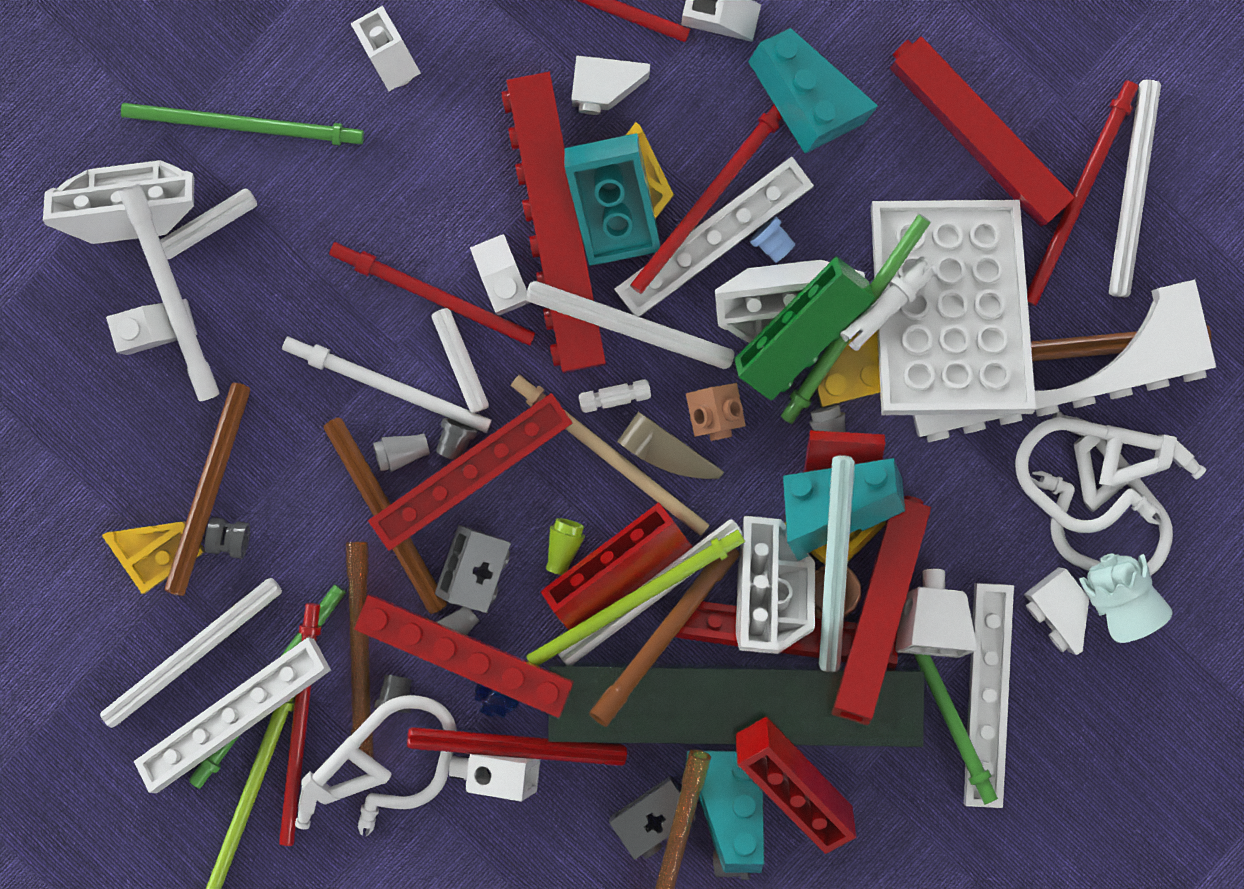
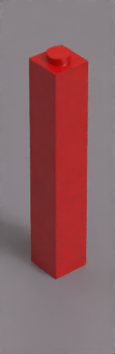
[890,36,1075,227]
[831,496,931,726]

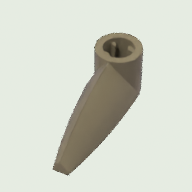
[617,411,724,479]

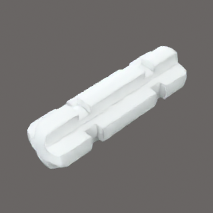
[579,379,651,413]

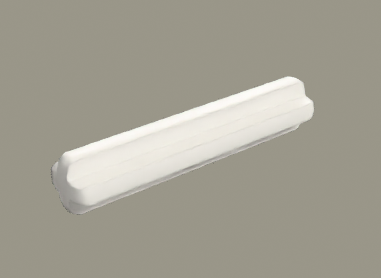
[160,189,257,259]
[432,308,489,413]

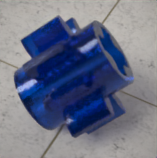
[475,683,519,718]

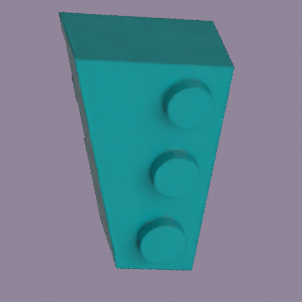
[748,28,878,154]
[783,458,905,561]
[686,751,764,873]

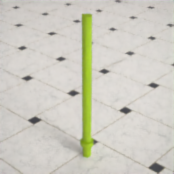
[526,529,745,666]
[206,696,295,889]

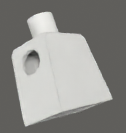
[895,569,977,658]
[449,754,540,801]

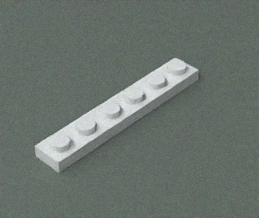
[614,156,814,317]
[963,583,1014,808]
[134,637,331,794]

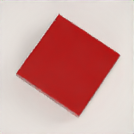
[804,430,886,472]

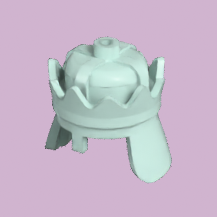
[1079,553,1173,643]

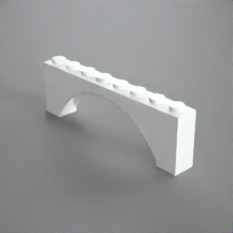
[913,280,1216,442]

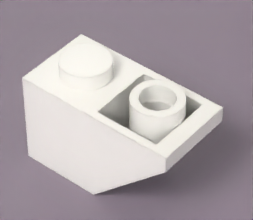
[681,0,761,42]
[1024,567,1089,655]

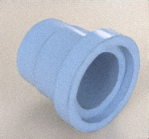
[749,216,795,263]

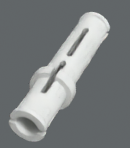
[841,256,938,351]

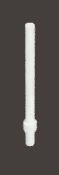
[282,336,492,433]

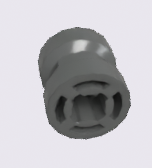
[205,517,250,559]

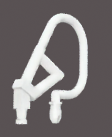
[1031,412,1173,576]
[1015,417,1206,533]
[295,695,457,836]

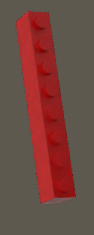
[501,71,606,373]

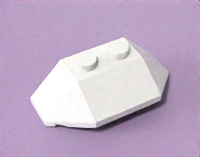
[43,160,194,244]
[715,260,865,343]
[736,516,815,654]

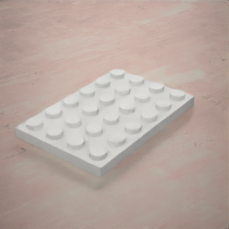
[871,200,1036,415]

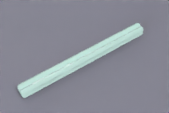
[819,456,854,672]

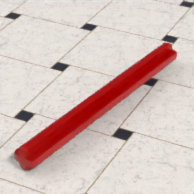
[407,727,627,766]

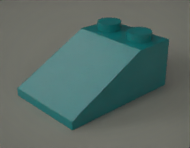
[564,133,661,266]

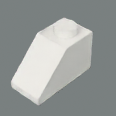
[351,6,421,91]
[571,56,650,115]
[470,234,531,316]
[106,299,198,355]

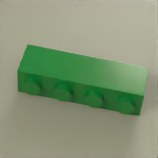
[734,256,875,401]

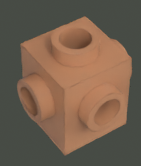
[686,383,746,441]

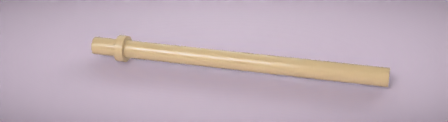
[510,374,709,536]

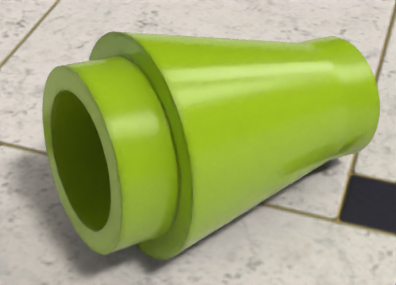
[546,518,585,575]

